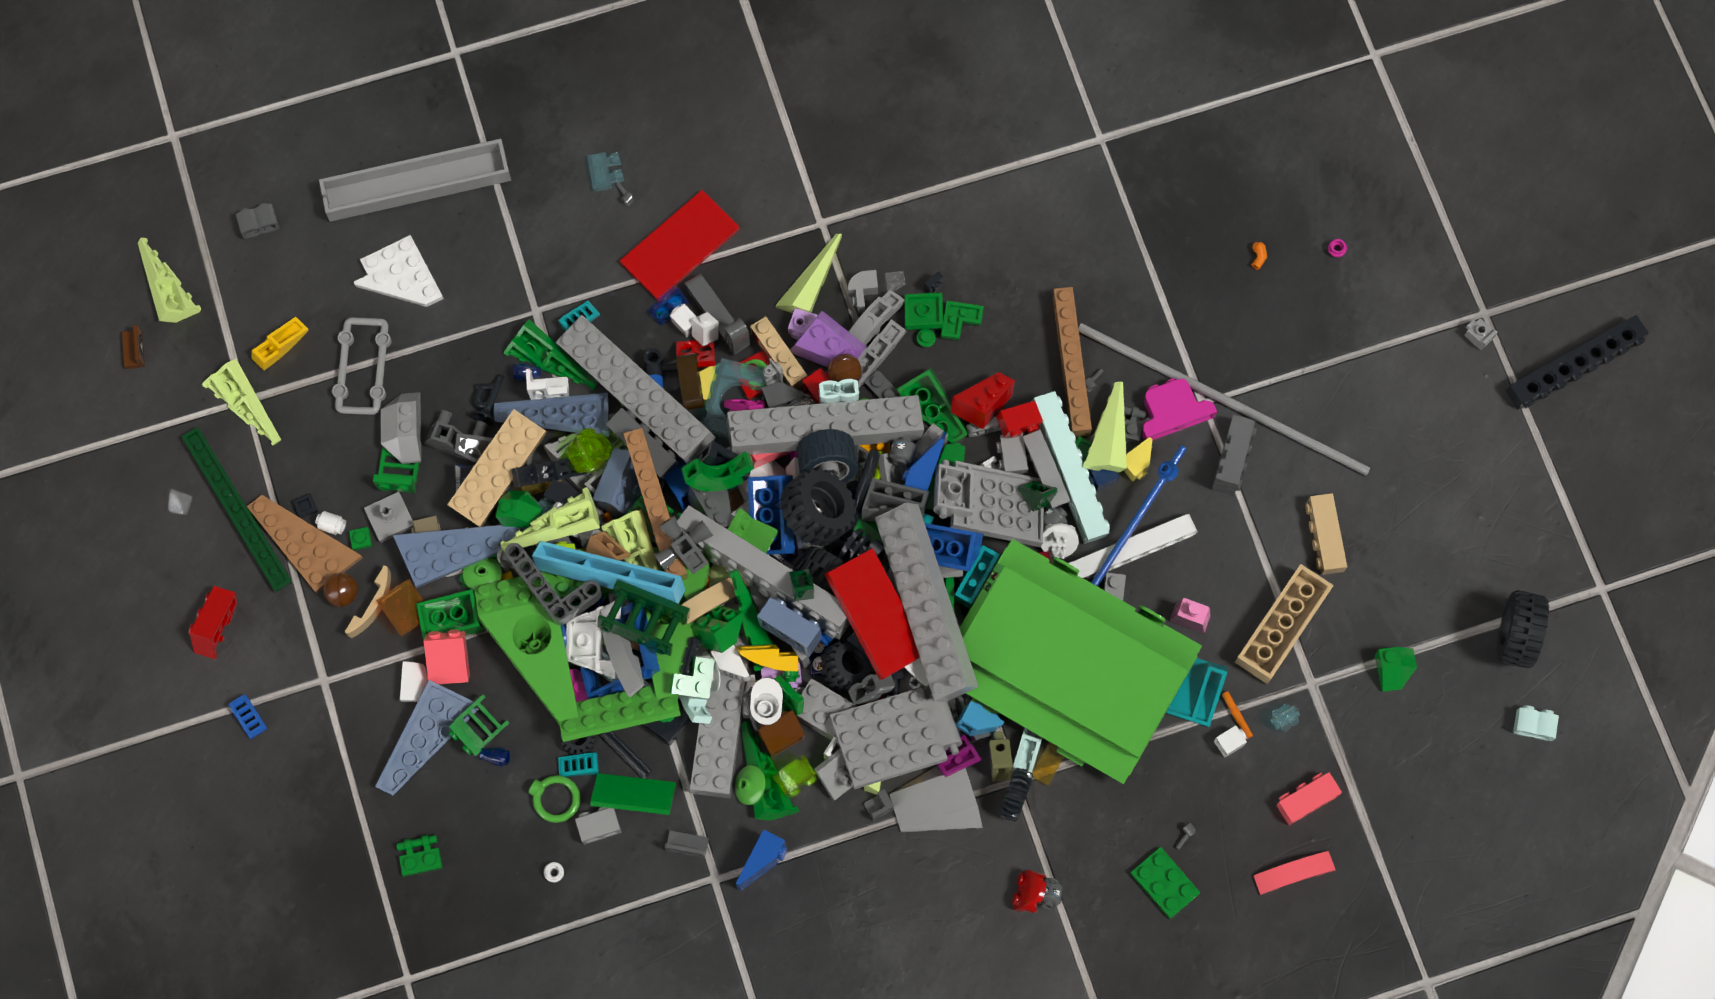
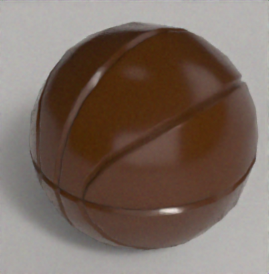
[828,353,862,382]
[323,573,358,607]

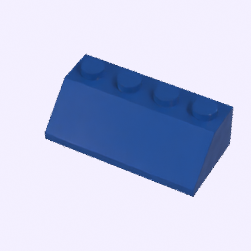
[748,475,796,554]
[925,523,983,571]

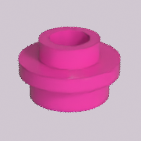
[1328,239,1347,257]

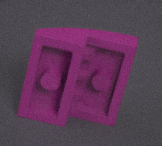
[936,735,981,778]

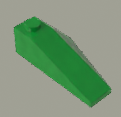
[897,368,968,443]

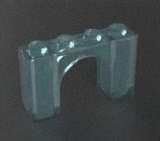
[701,358,764,440]

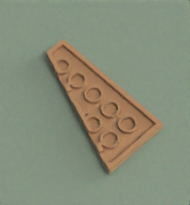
[247,495,363,593]

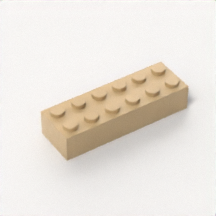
[448,409,547,527]
[1235,564,1334,684]

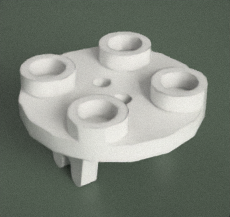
[1041,523,1079,559]

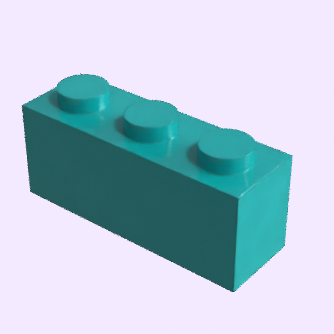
[954,545,1000,609]

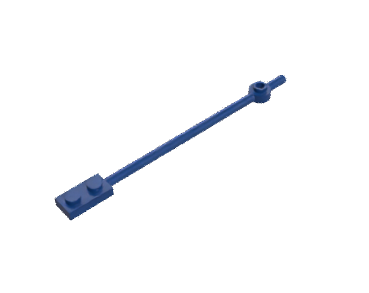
[1091,445,1187,586]

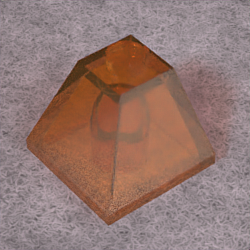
[376,579,424,637]

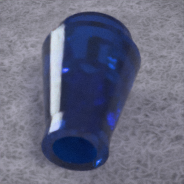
[513,362,541,381]
[479,748,510,767]

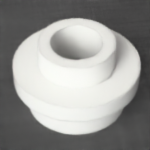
[544,862,564,883]

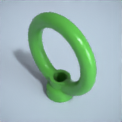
[528,775,580,823]

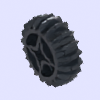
[999,768,1034,822]

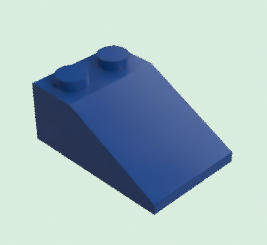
[902,431,947,491]
[736,830,788,891]

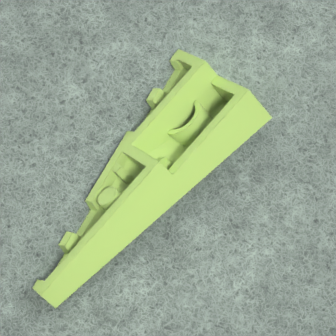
[776,234,842,313]
[138,238,201,323]
[202,359,281,445]
[1083,382,1127,472]
[500,487,600,552]
[601,509,659,571]

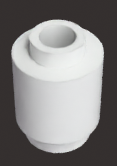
[315,511,346,535]

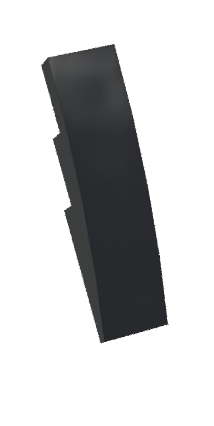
[511,455,587,488]

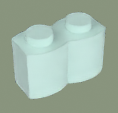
[819,379,859,404]
[1513,705,1559,741]

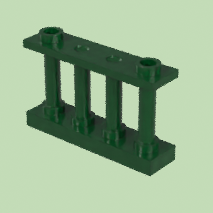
[597,579,690,656]

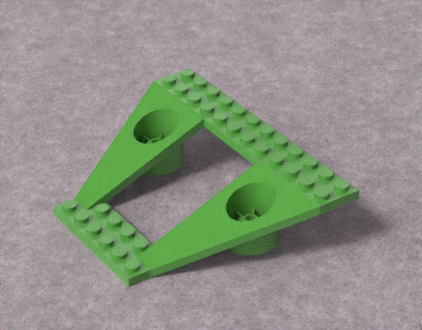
[474,546,710,742]

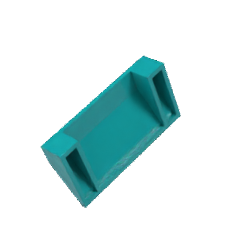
[1166,658,1228,727]

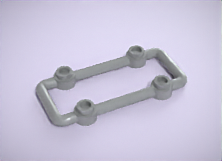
[332,317,392,415]

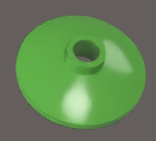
[463,557,502,591]
[735,765,766,805]

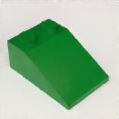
[416,589,485,641]

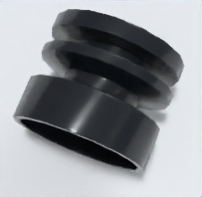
[838,528,886,562]

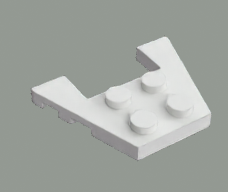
[566,601,621,679]

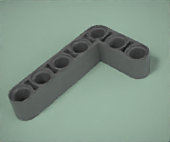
[684,273,750,355]
[505,543,602,625]

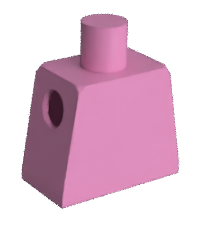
[1169,598,1211,634]

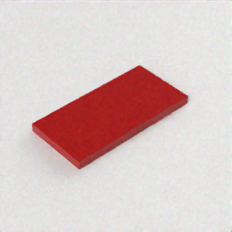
[620,190,740,301]
[824,548,920,680]

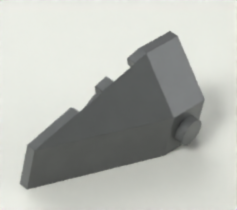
[454,433,534,466]

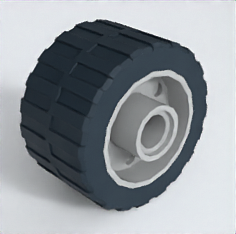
[796,429,858,483]

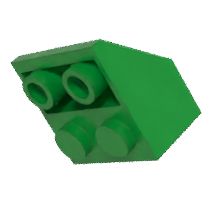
[691,605,744,653]

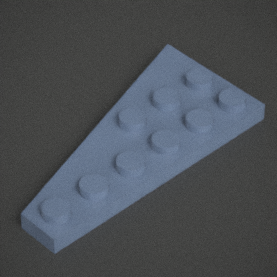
[494,393,609,437]
[375,680,479,795]

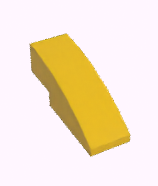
[251,317,308,370]
[736,645,798,671]

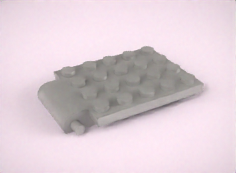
[934,460,1044,547]
[830,687,962,789]

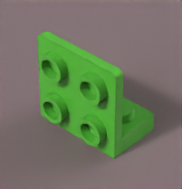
[727,509,778,553]

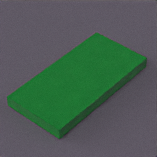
[591,773,676,815]

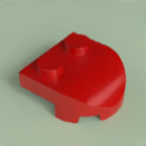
[1012,870,1046,913]

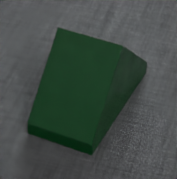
[1018,481,1058,512]
[789,569,814,602]

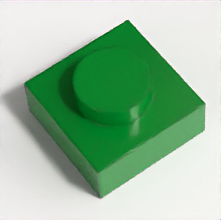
[349,527,373,551]

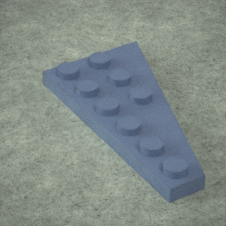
[393,525,519,588]

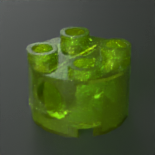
[565,428,612,473]
[772,755,817,798]

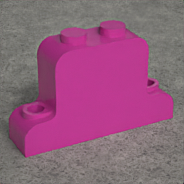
[1142,378,1217,441]

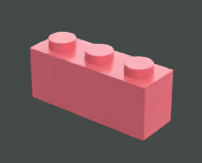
[1276,773,1342,825]

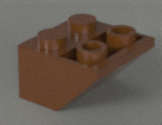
[758,710,805,758]

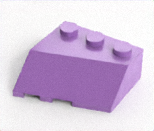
[790,311,866,368]

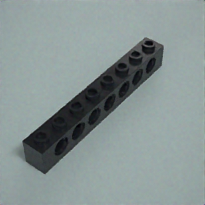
[1506,315,1649,410]

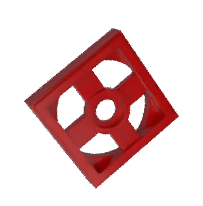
[676,340,715,367]

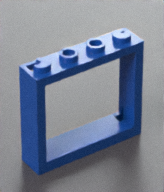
[580,603,660,699]

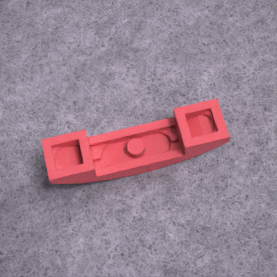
[1253,851,1335,895]

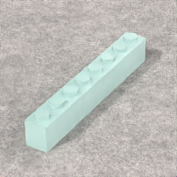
[1031,391,1110,544]

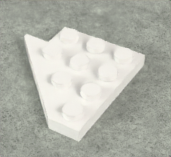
[354,235,444,307]

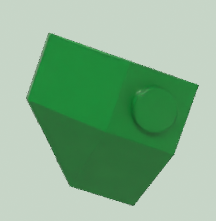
[496,490,543,528]
[1375,647,1417,692]

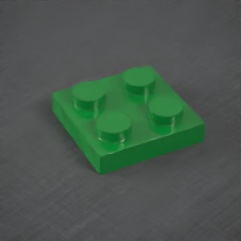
[905,293,943,330]

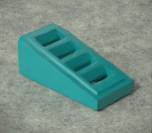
[558,301,600,332]
[558,752,599,777]

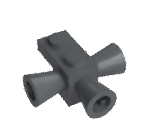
[654,516,713,574]

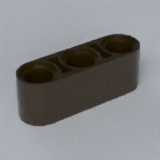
[676,353,704,410]

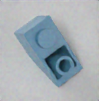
[956,701,1004,736]

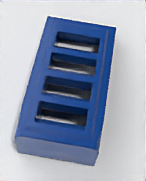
[229,694,268,739]

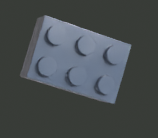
[593,448,641,517]
[757,597,822,657]

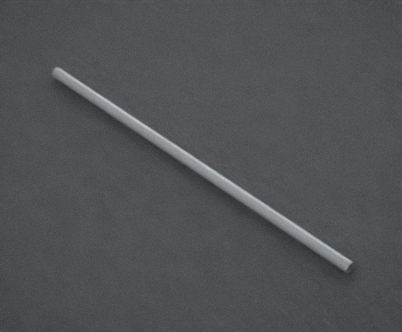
[1078,323,1370,476]

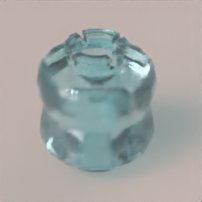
[1270,703,1300,732]

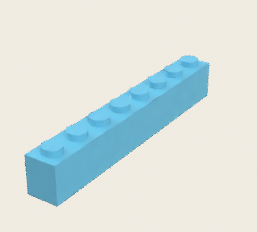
[532,541,685,603]

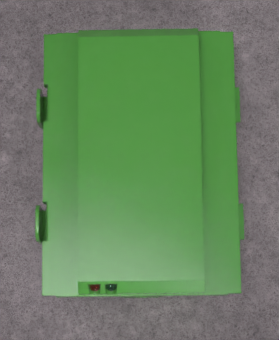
[959,539,1202,784]

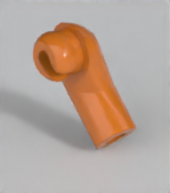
[1252,242,1267,270]

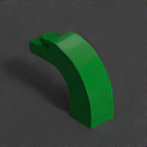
[681,451,754,492]

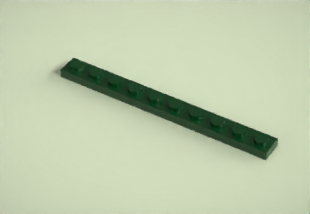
[181,427,293,593]

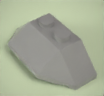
[381,392,421,464]

